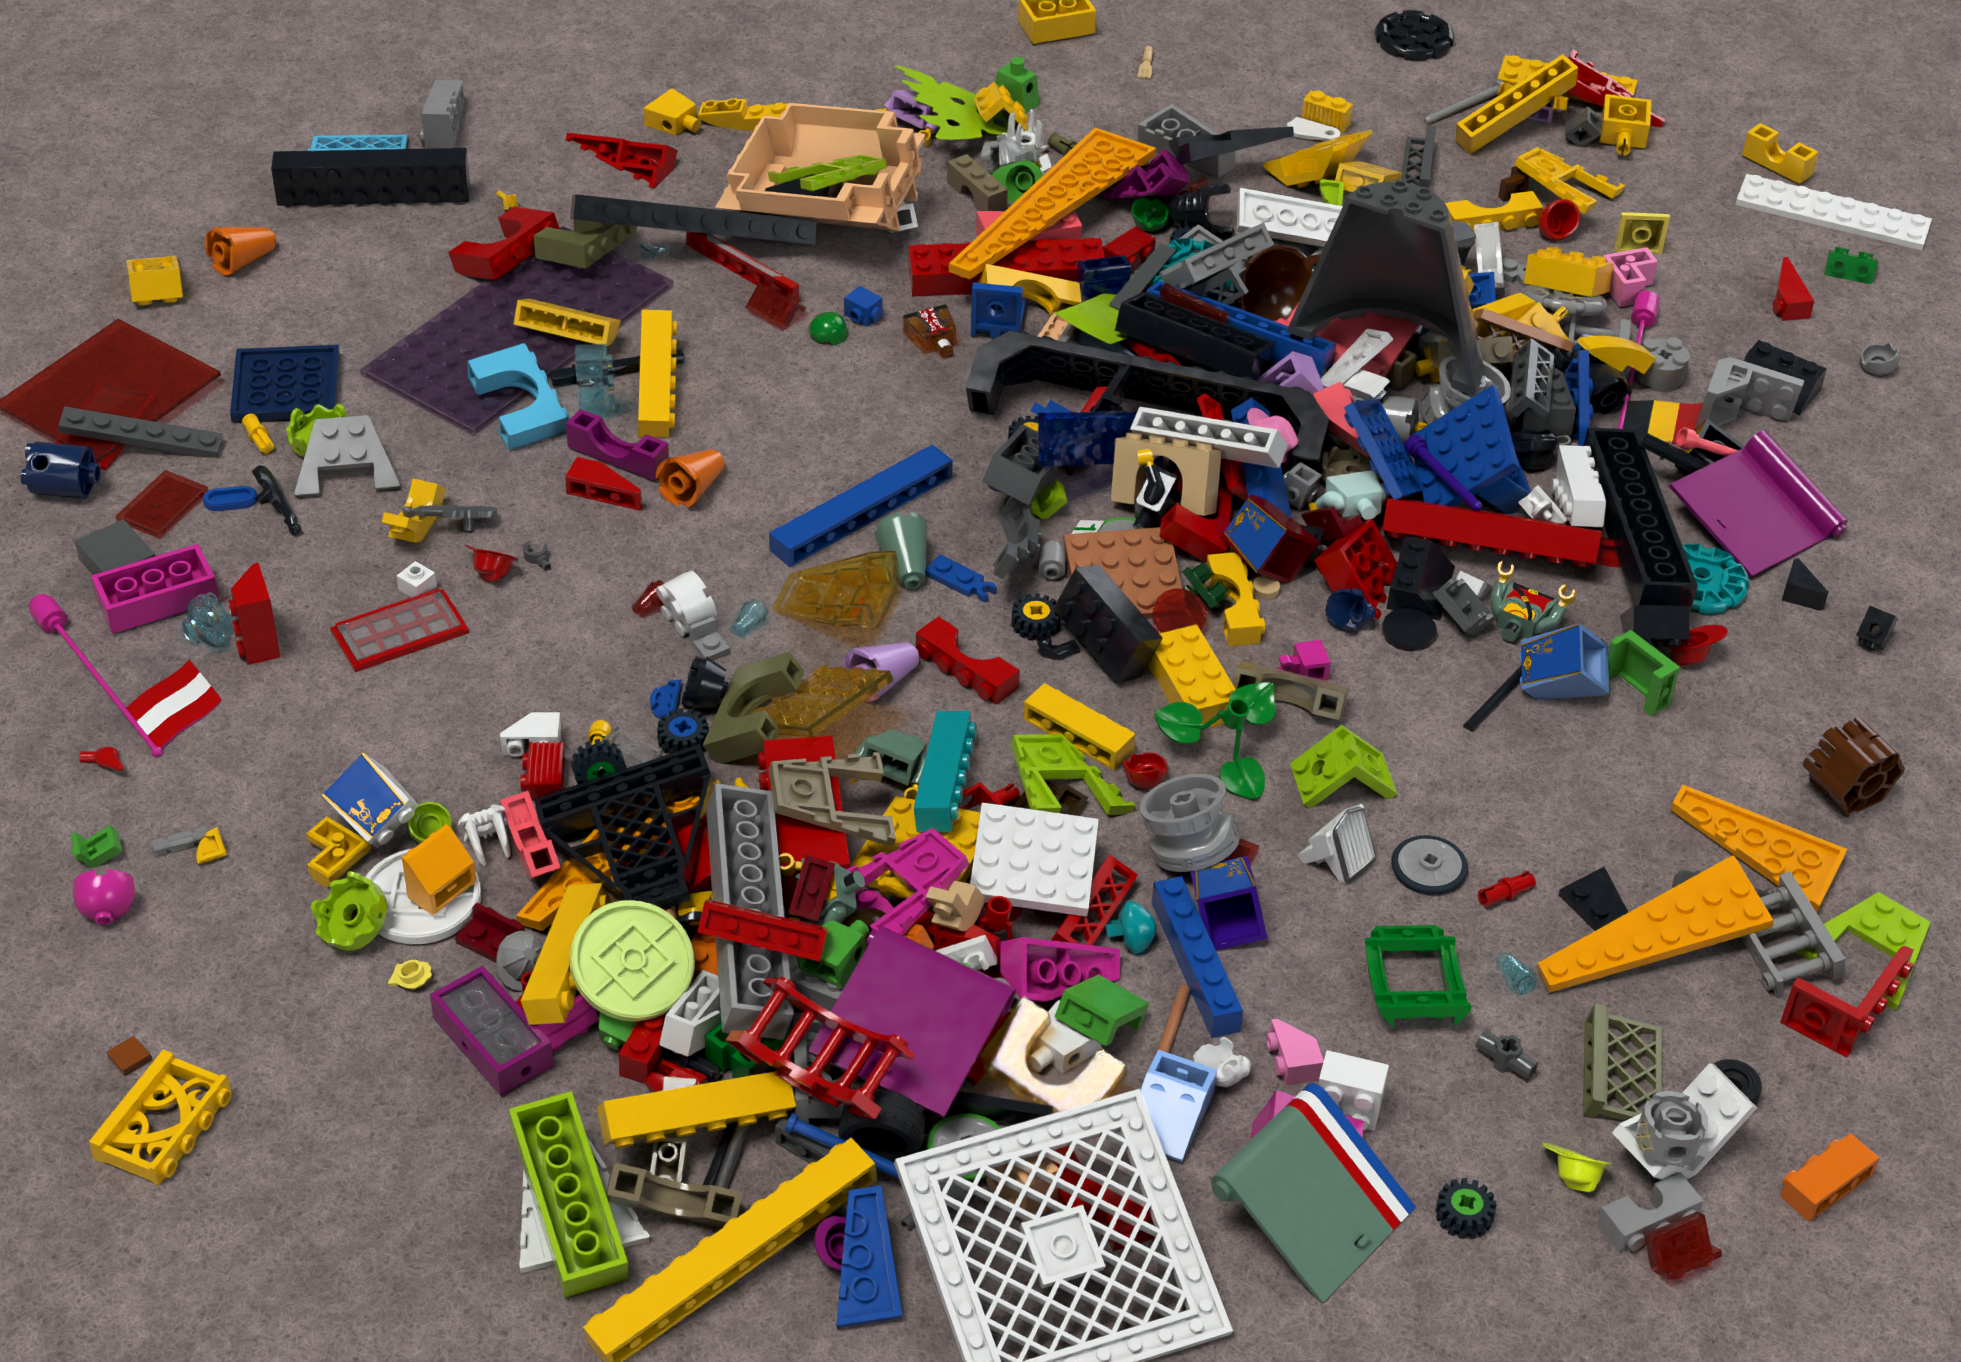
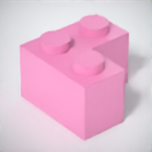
[1603,247,1658,307]

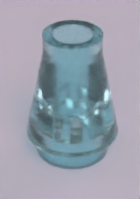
[729,599,768,638]
[1496,952,1537,994]

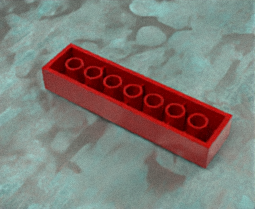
[908,238,1107,297]
[1382,497,1602,567]

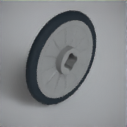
[1391,835,1468,894]

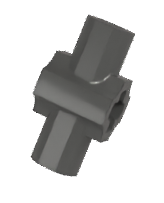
[1475,1030,1539,1080]

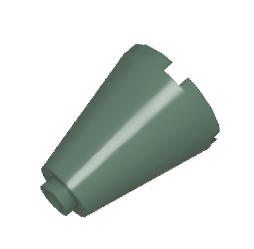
[874,512,927,589]

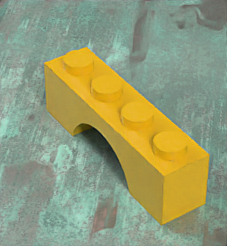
[1445,191,1543,232]
[979,264,1082,316]
[1207,552,1265,646]

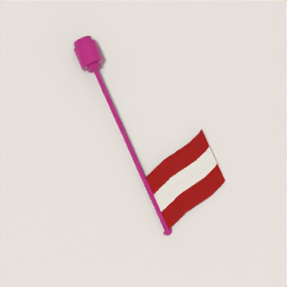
[29,594,222,757]

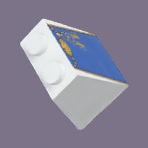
[322,753,419,848]

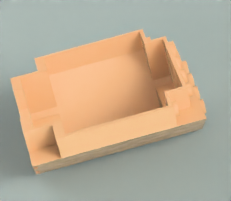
[715,103,925,231]

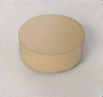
[1253,575,1280,599]

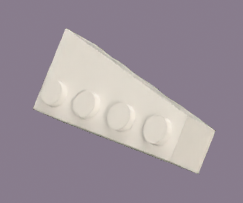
[1551,445,1606,527]

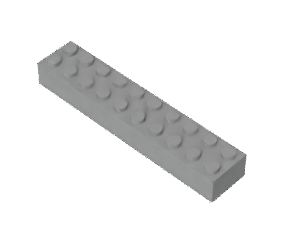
[706,783,793,1040]

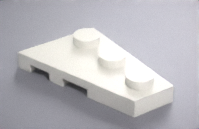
[1321,329,1394,389]

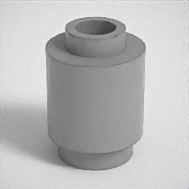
[1038,541,1066,580]

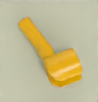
[496,191,518,210]

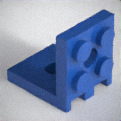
[970,282,1026,338]

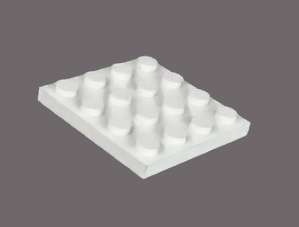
[970,803,1099,917]

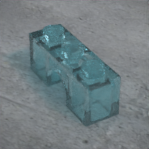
[575,344,616,419]

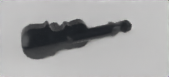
[252,465,301,535]

